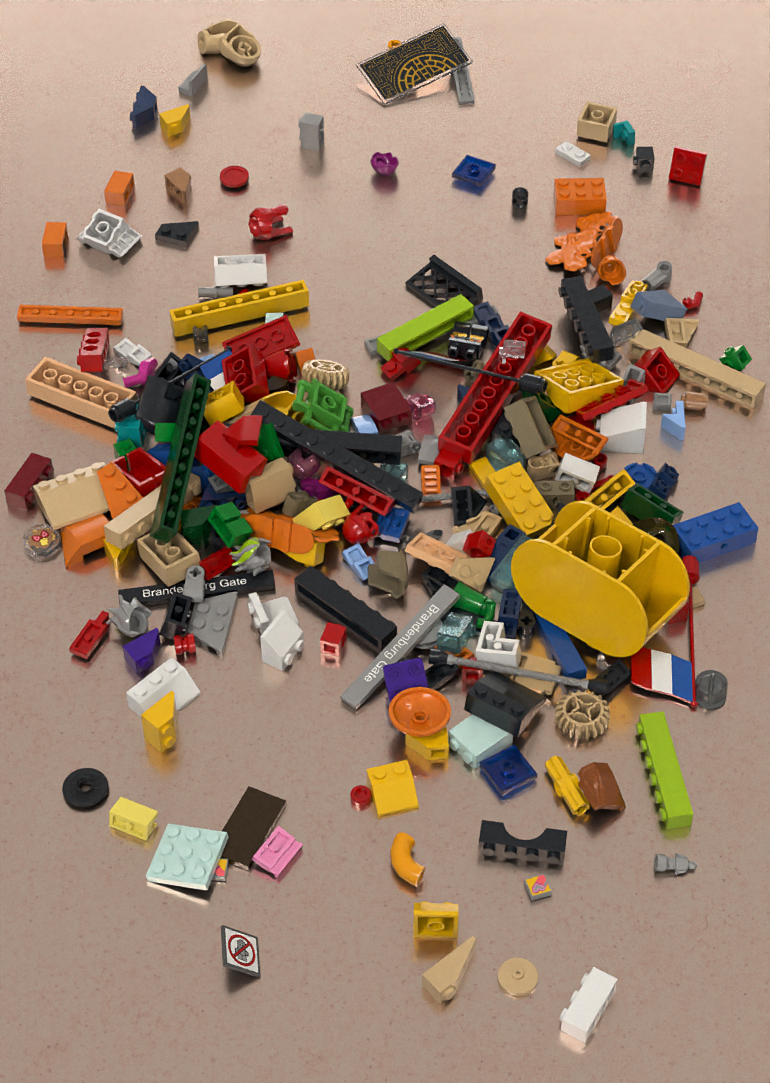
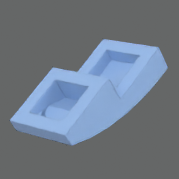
[351,414,378,434]
[342,543,375,581]

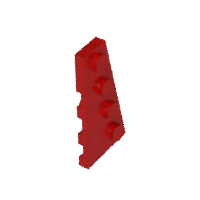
[575,378,648,421]

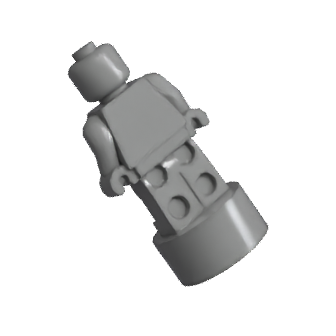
[654,853,697,875]

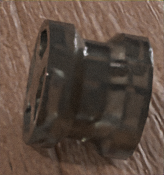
[193,325,208,344]

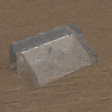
[611,318,643,347]

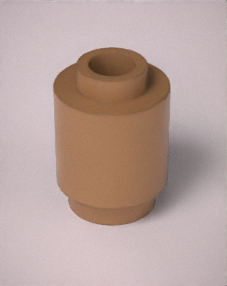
[681,391,708,411]

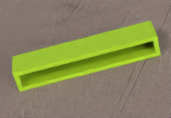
[377,294,474,361]
[635,711,693,829]

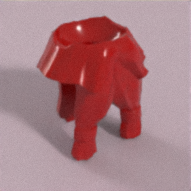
[248,204,294,241]

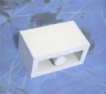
[555,453,600,493]

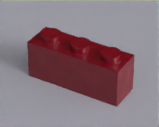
[4,453,54,510]

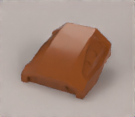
[577,762,626,812]

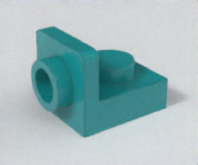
[612,120,635,146]

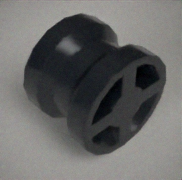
[512,187,528,208]

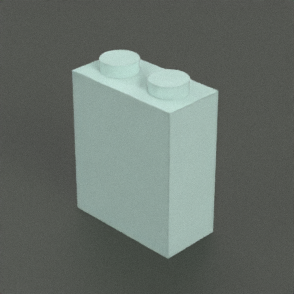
[448,714,513,769]

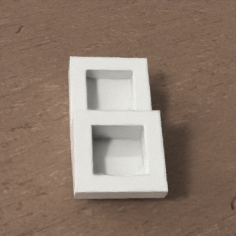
[113,338,152,366]

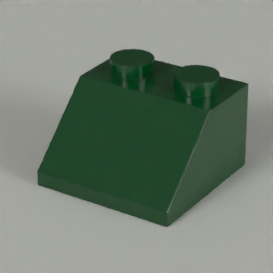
[180,505,218,551]

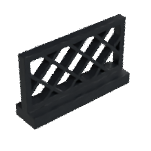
[405,255,483,307]

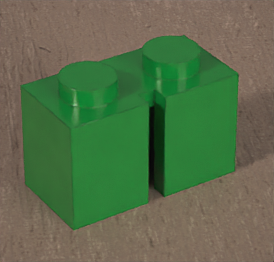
[207,502,253,548]

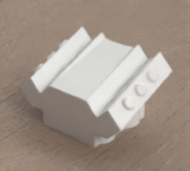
[76,209,142,258]

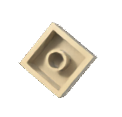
[576,102,618,142]

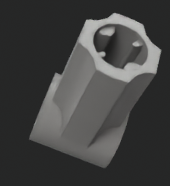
[642,261,672,291]

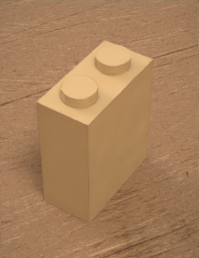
[245,457,296,514]

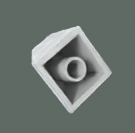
[596,402,647,454]

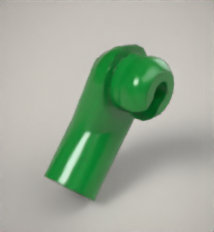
[476,602,496,629]

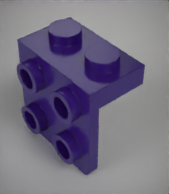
[383,658,428,706]

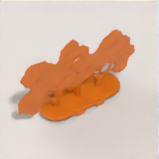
[545,211,623,271]
[241,508,340,554]

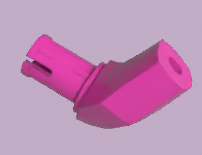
[123,358,158,388]

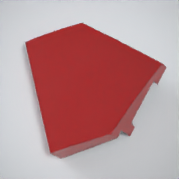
[222,415,263,449]

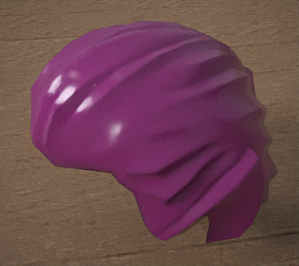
[370,152,399,176]

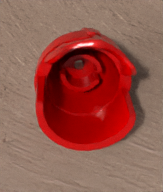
[342,503,381,544]

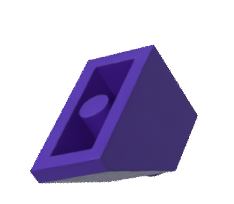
[123,628,160,674]

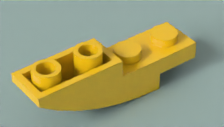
[608,280,648,328]

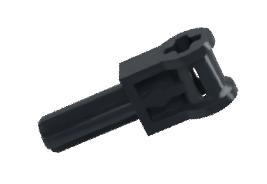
[517,599,536,640]

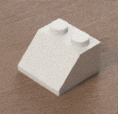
[260,610,305,671]

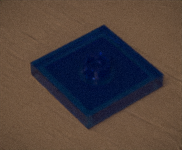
[452,155,496,187]
[479,745,538,796]

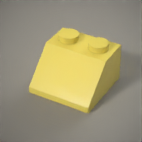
[292,494,350,531]

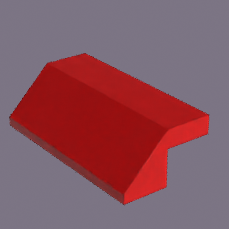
[194,421,267,493]
[318,466,396,517]

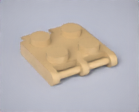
[509,652,561,696]

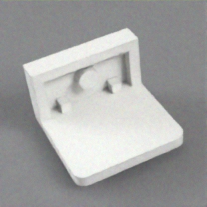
[247,592,299,635]

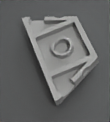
[187,592,238,656]

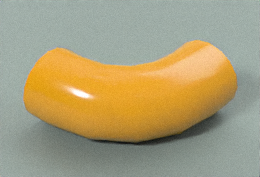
[390,832,426,887]

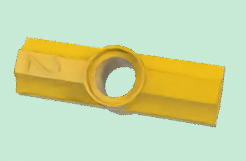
[545,755,590,816]

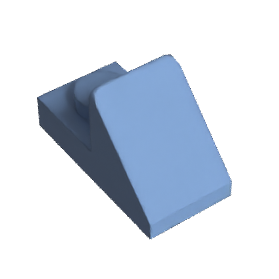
[661,401,686,440]

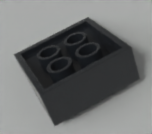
[464,671,547,737]

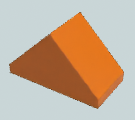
[290,348,316,378]

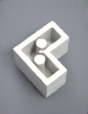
[476,621,521,668]

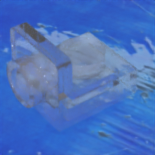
[499,340,526,365]

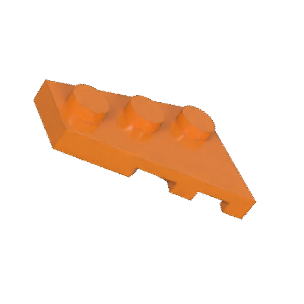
[97,462,143,519]

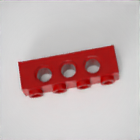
[77,328,109,372]

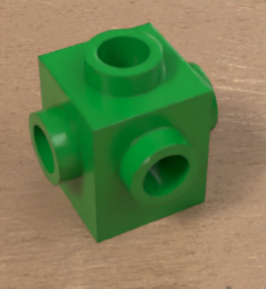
[719,345,752,372]

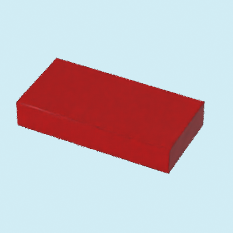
[199,546,235,580]

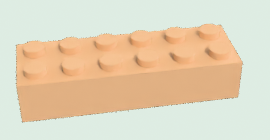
[25,357,137,429]

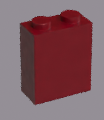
[361,382,412,433]

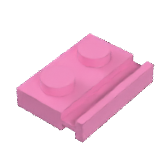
[252,826,303,878]

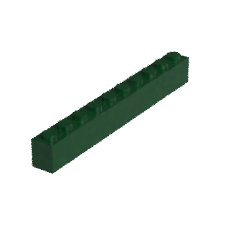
[150,373,211,544]

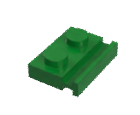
[252,423,284,461]

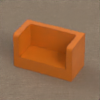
[104,170,135,207]
[42,222,68,257]

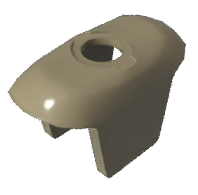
[367,547,408,599]

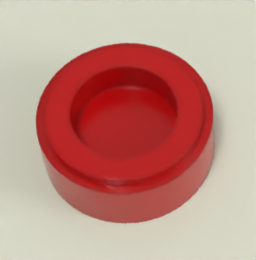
[350,785,371,807]

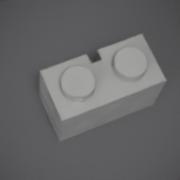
[298,112,325,151]

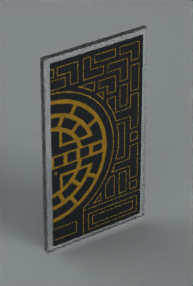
[356,23,473,105]

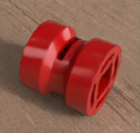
[173,633,196,656]

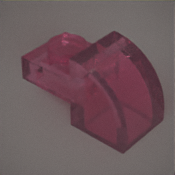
[404,392,436,420]

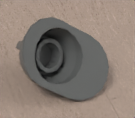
[695,670,728,709]

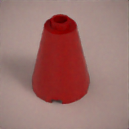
[264,348,297,384]

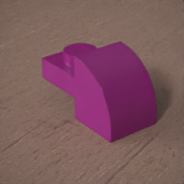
[300,477,339,500]

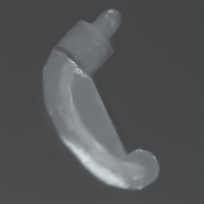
[596,652,610,671]

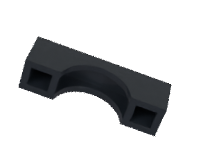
[478,820,567,864]

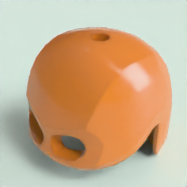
[597,255,626,285]

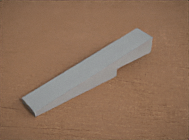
[451,37,475,104]

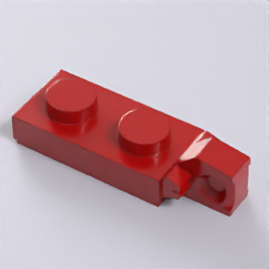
[69,610,110,659]

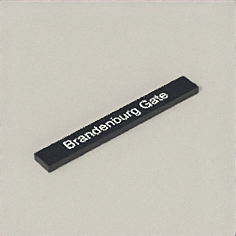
[118,570,276,606]

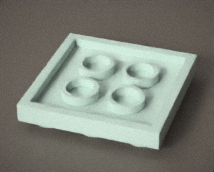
[146,824,229,890]

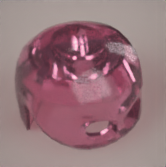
[287,448,321,481]

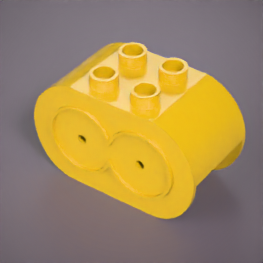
[511,501,690,657]

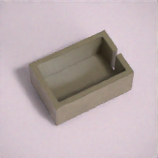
[504,396,558,459]

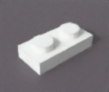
[555,141,591,167]

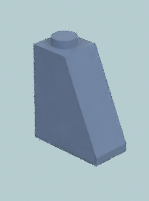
[630,290,687,321]

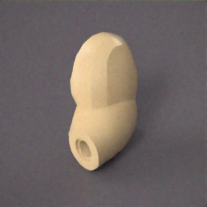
[197,19,261,67]

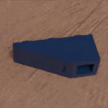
[486,524,526,583]

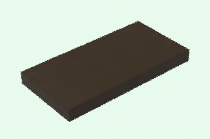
[221,786,287,870]

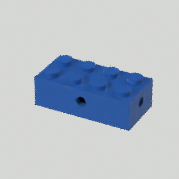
[673,502,759,563]

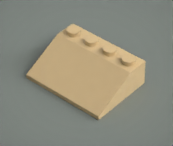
[33,462,110,530]

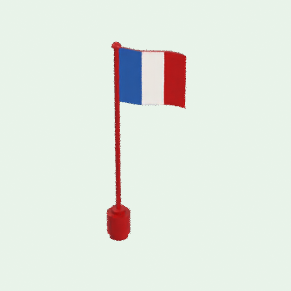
[631,555,700,708]

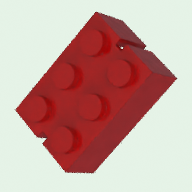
[109,447,166,498]

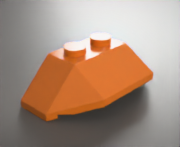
[550,415,609,462]

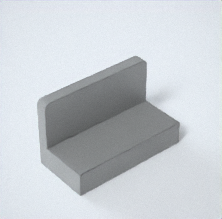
[178,64,208,97]

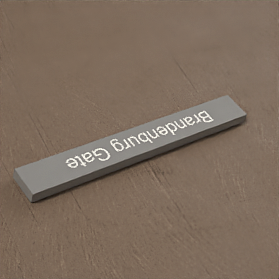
[340,584,460,710]

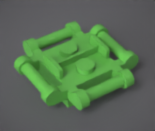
[292,378,354,432]

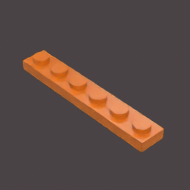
[17,304,124,325]

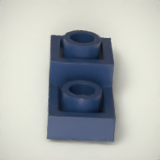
[648,462,679,499]

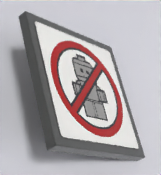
[221,925,261,978]

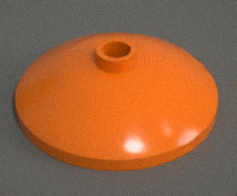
[389,687,451,737]

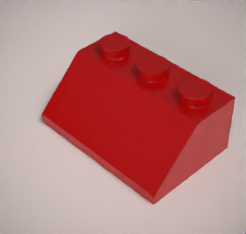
[222,344,270,403]

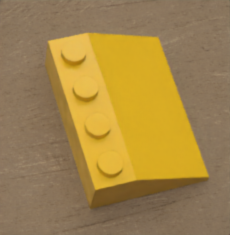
[534,358,624,413]

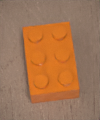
[553,178,607,216]

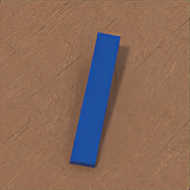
[533,611,587,680]

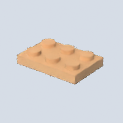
[405,532,471,574]

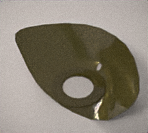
[633,518,679,553]

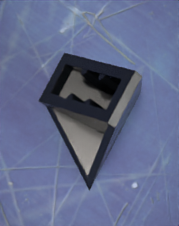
[450,485,488,525]

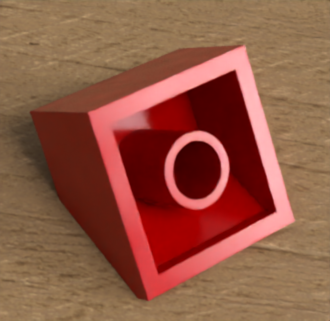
[634,346,680,393]

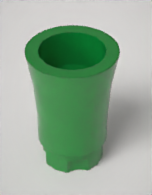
[452,581,494,617]

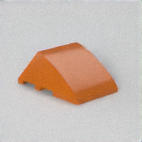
[60,513,111,568]

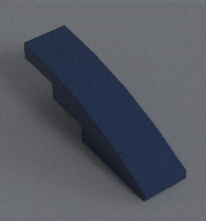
[474,301,509,348]
[498,589,522,640]

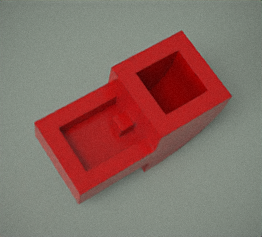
[380,348,421,382]

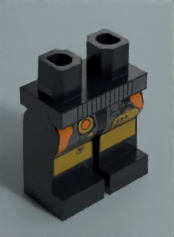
[447,321,488,362]

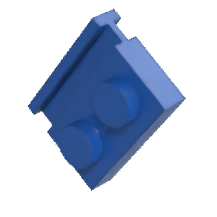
[373,507,410,543]

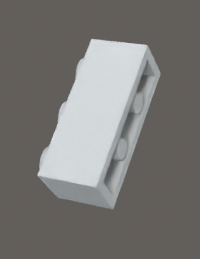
[559,967,618,1043]

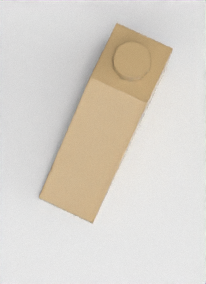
[422,936,476,1004]

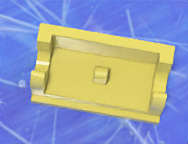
[109,797,158,841]

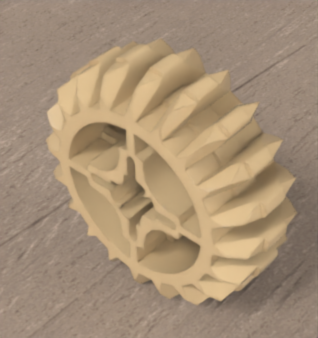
[301,359,350,390]
[555,689,610,741]

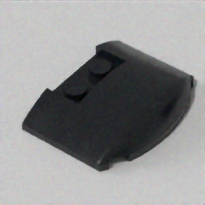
[134,375,207,436]

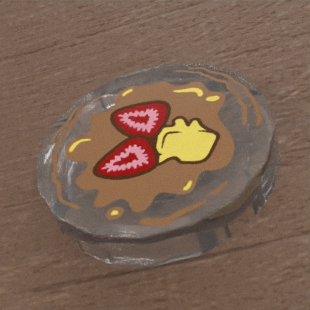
[22,524,61,557]

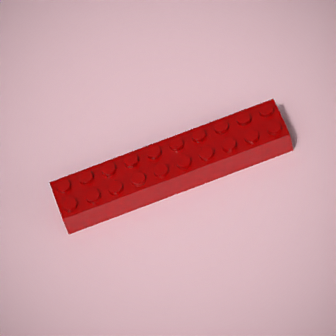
[438,311,552,465]

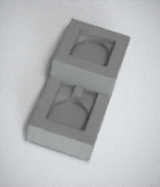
[418,434,439,465]

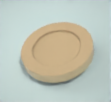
[498,958,538,996]

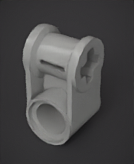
[396,430,421,458]
[183,565,205,603]

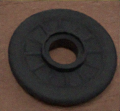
[62,768,108,807]

